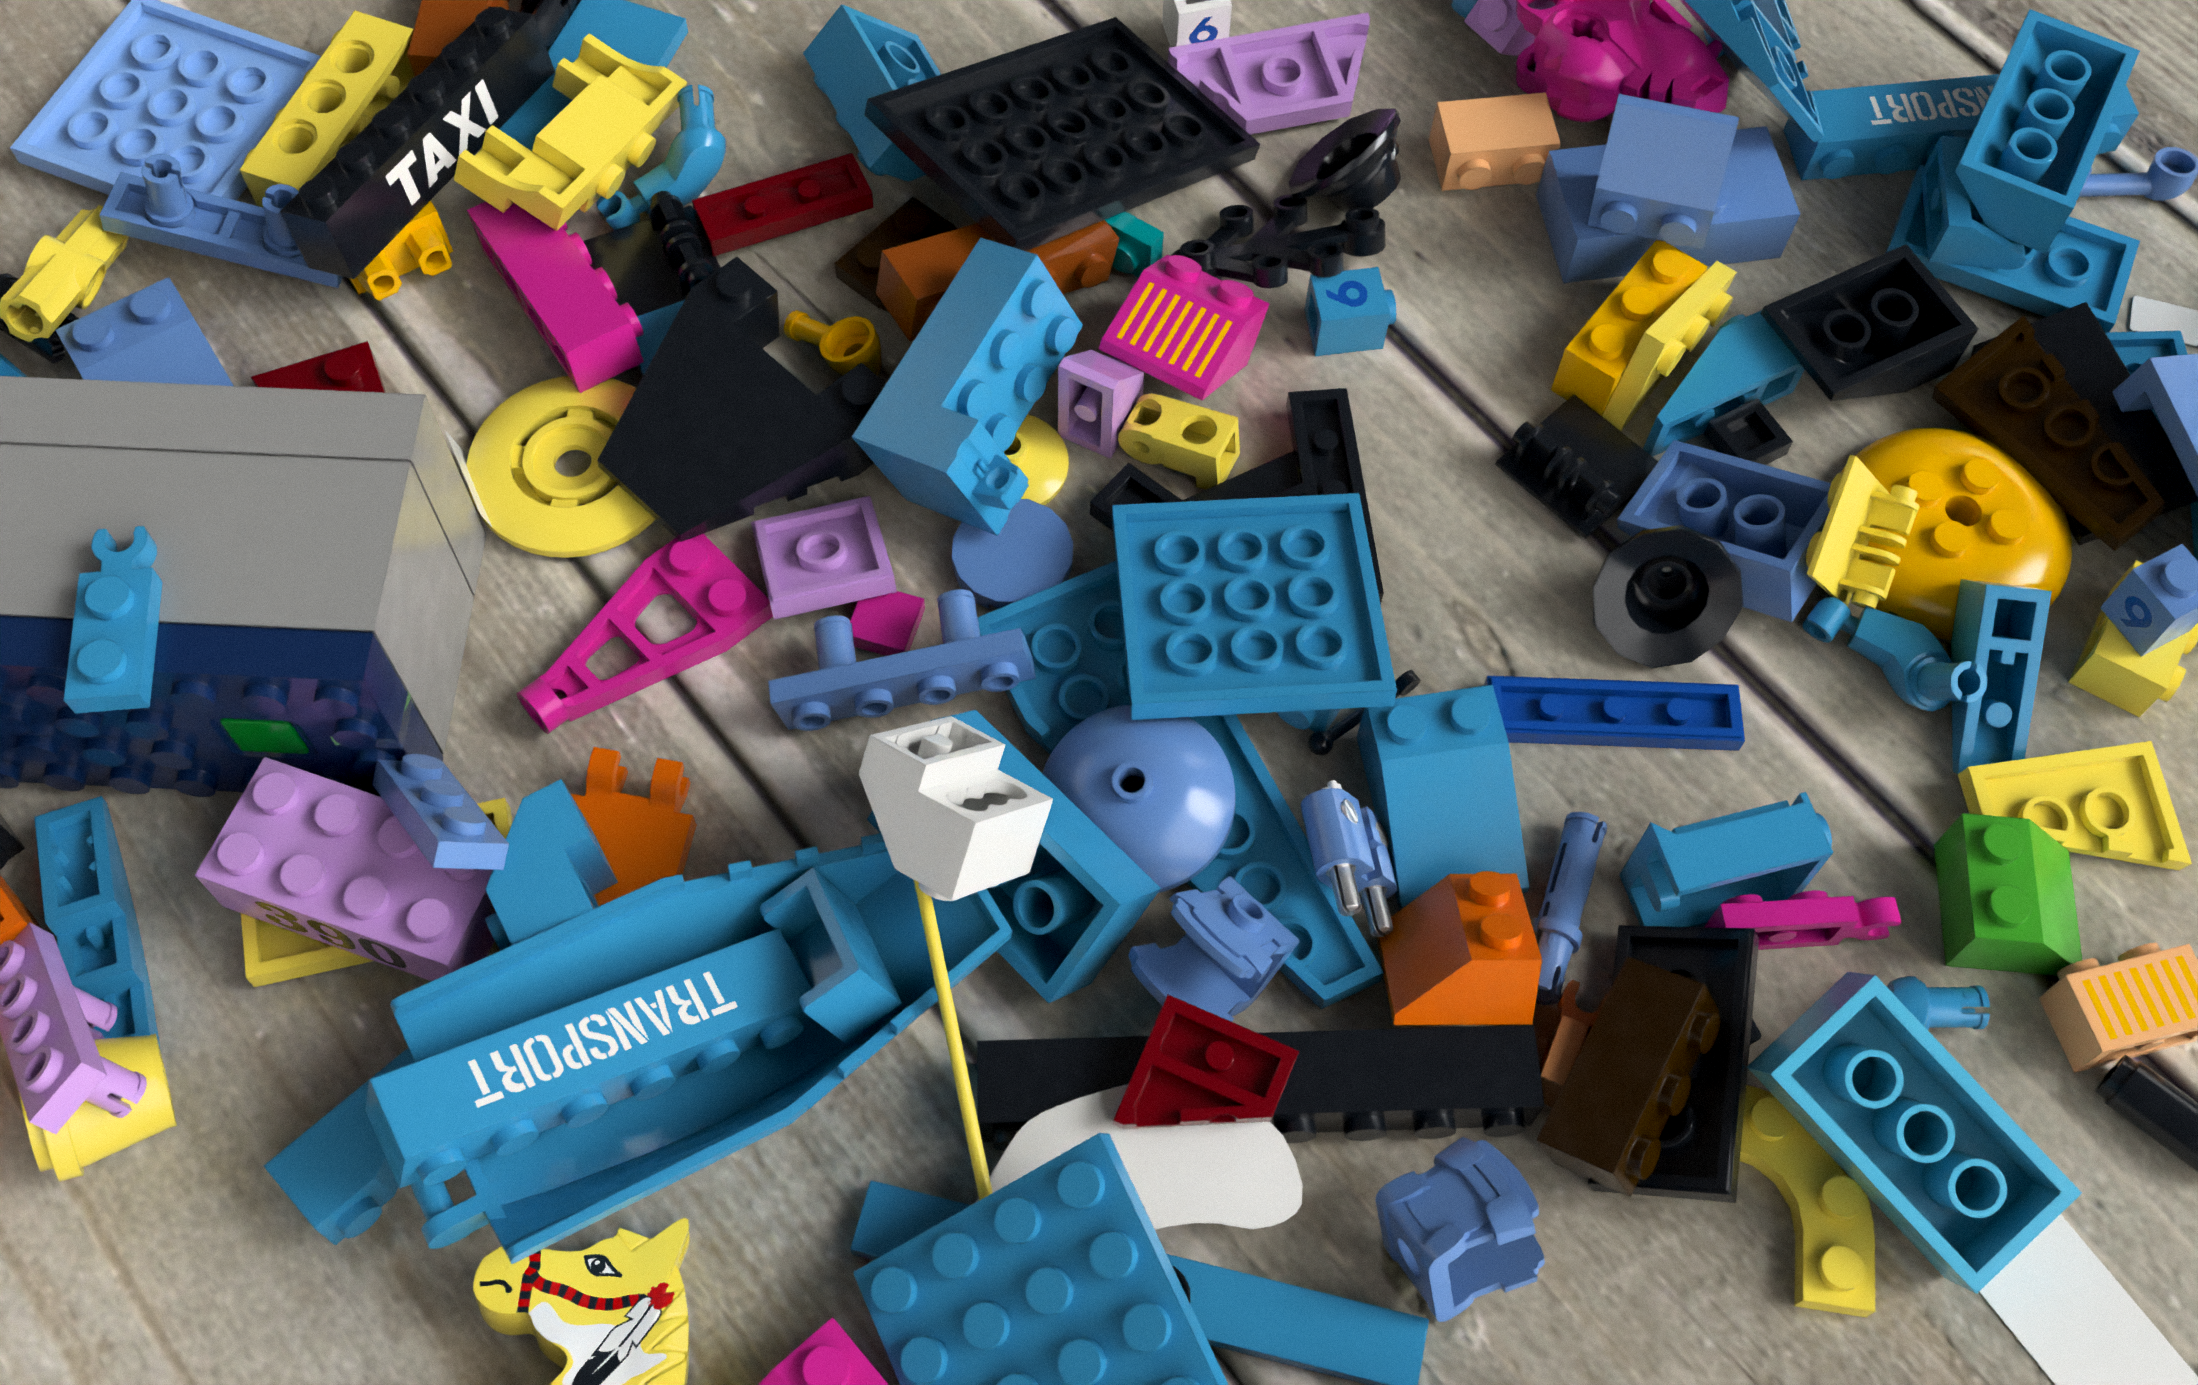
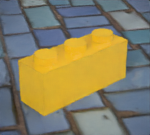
[1551,240,1708,416]

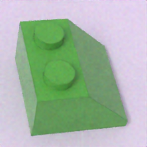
[1934,813,2082,976]

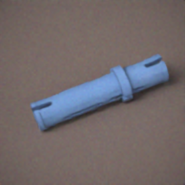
[1531,812,1607,1005]

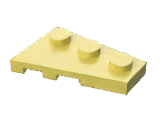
[1602,261,1737,431]
[1958,741,2192,871]

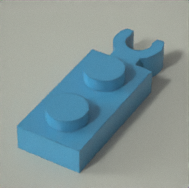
[64,526,163,714]

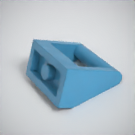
[1921,135,2026,270]

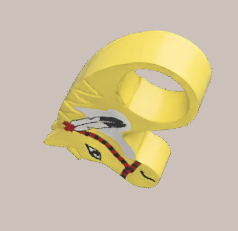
[473,1218,690,1385]

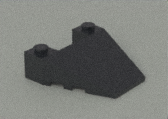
[597,256,886,542]

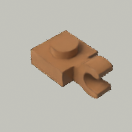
[1539,980,1608,1107]

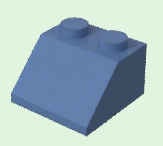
[1588,94,1739,249]

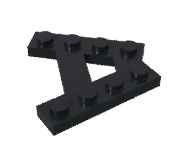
[1090,388,1384,604]

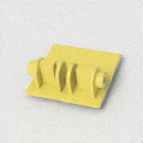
[1806,455,1920,609]

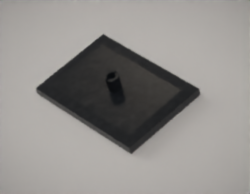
[864,17,1260,251]

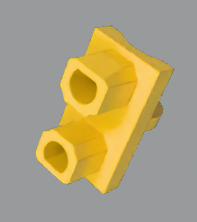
[349,201,454,301]

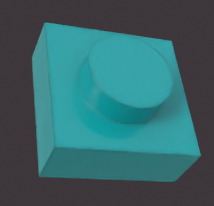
[1105,211,1164,278]

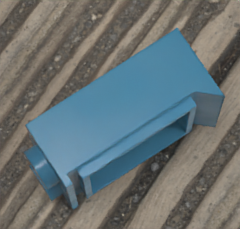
[1619,792,1833,927]

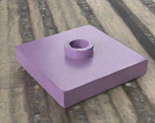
[751,496,897,620]

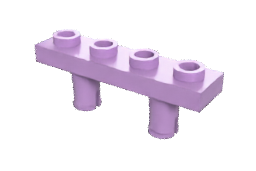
[0,922,147,1134]

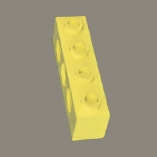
[239,11,415,207]

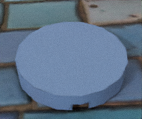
[951,499,1073,609]

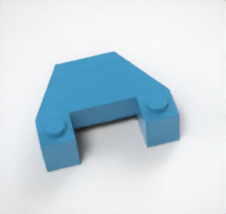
[1680,0,1824,143]

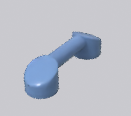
[2079,147,2198,201]

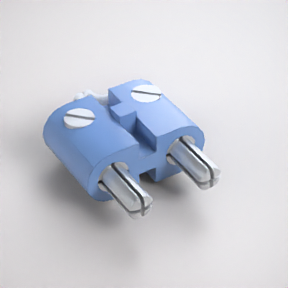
[1300,780,1397,937]

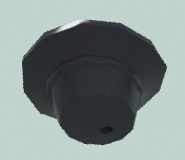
[1288,108,1401,213]
[1592,525,1744,668]

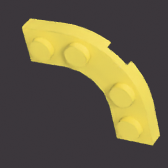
[1740,1085,1875,1317]

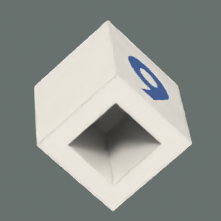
[1162,0,1232,47]

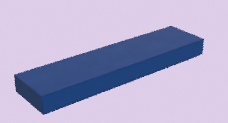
[1483,676,1745,751]

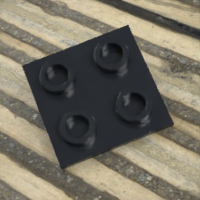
[583,191,721,316]
[1495,394,1658,539]

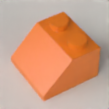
[1376,871,1542,1025]

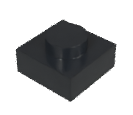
[1703,398,1793,465]

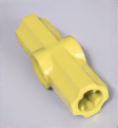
[0,205,129,342]

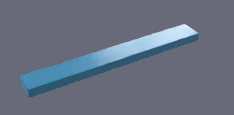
[850,1180,1429,1385]

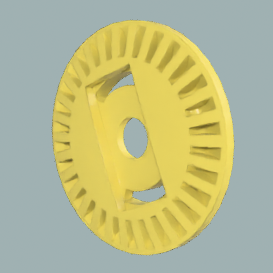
[466,376,655,558]

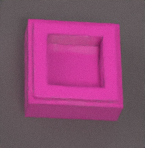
[850,591,925,656]

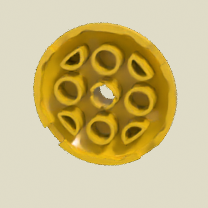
[1841,428,2072,640]

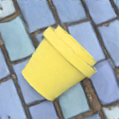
[18,1033,177,1182]

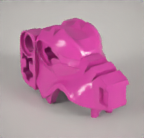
[1516,0,1729,122]

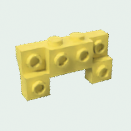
[454,33,688,231]

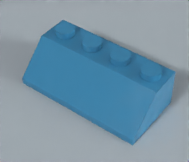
[1955,9,2140,253]

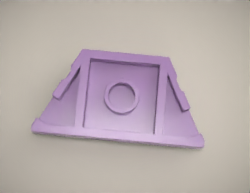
[1168,13,1370,135]

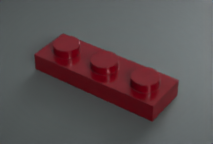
[692,153,874,257]

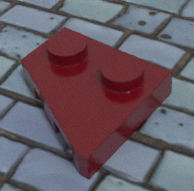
[1113,994,1299,1129]

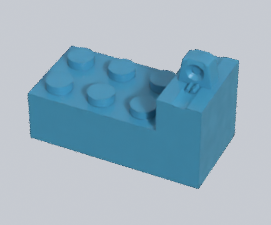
[852,238,1083,536]

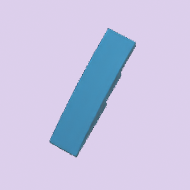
[34,796,161,1051]

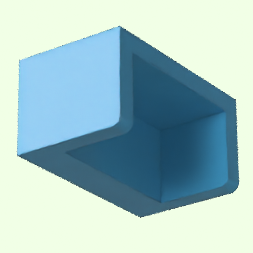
[759,868,902,1044]

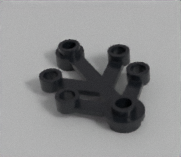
[1171,194,1386,288]

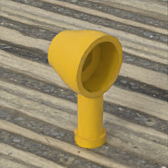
[784,310,882,376]

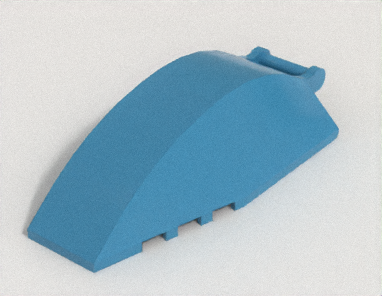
[390,833,1012,1264]

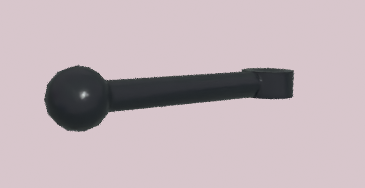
[1308,670,1421,756]

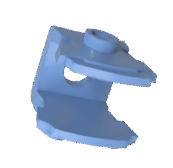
[1128,876,1300,1022]
[1375,1137,1545,1322]

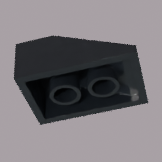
[1760,244,1979,401]

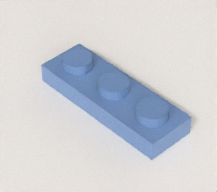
[372,754,509,870]

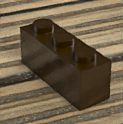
[1536,956,1720,1197]

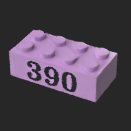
[195,757,496,981]

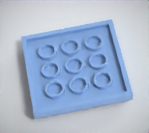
[10,0,321,201]

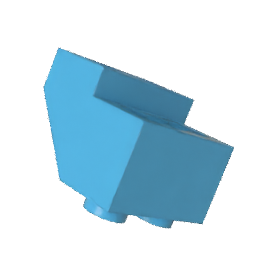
[485,779,618,950]

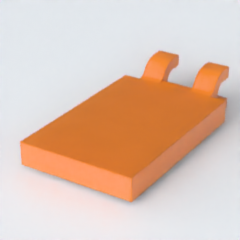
[570,747,697,906]

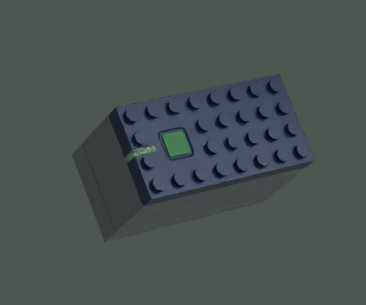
[0,376,486,797]

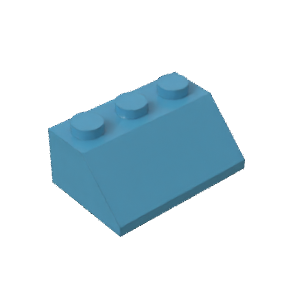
[803,4,941,182]

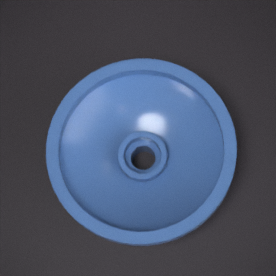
[1042,705,1236,893]

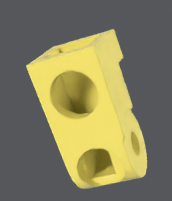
[1118,393,1240,490]

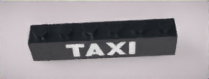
[280,7,555,279]

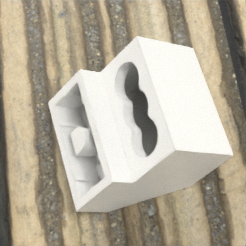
[859,716,1053,901]

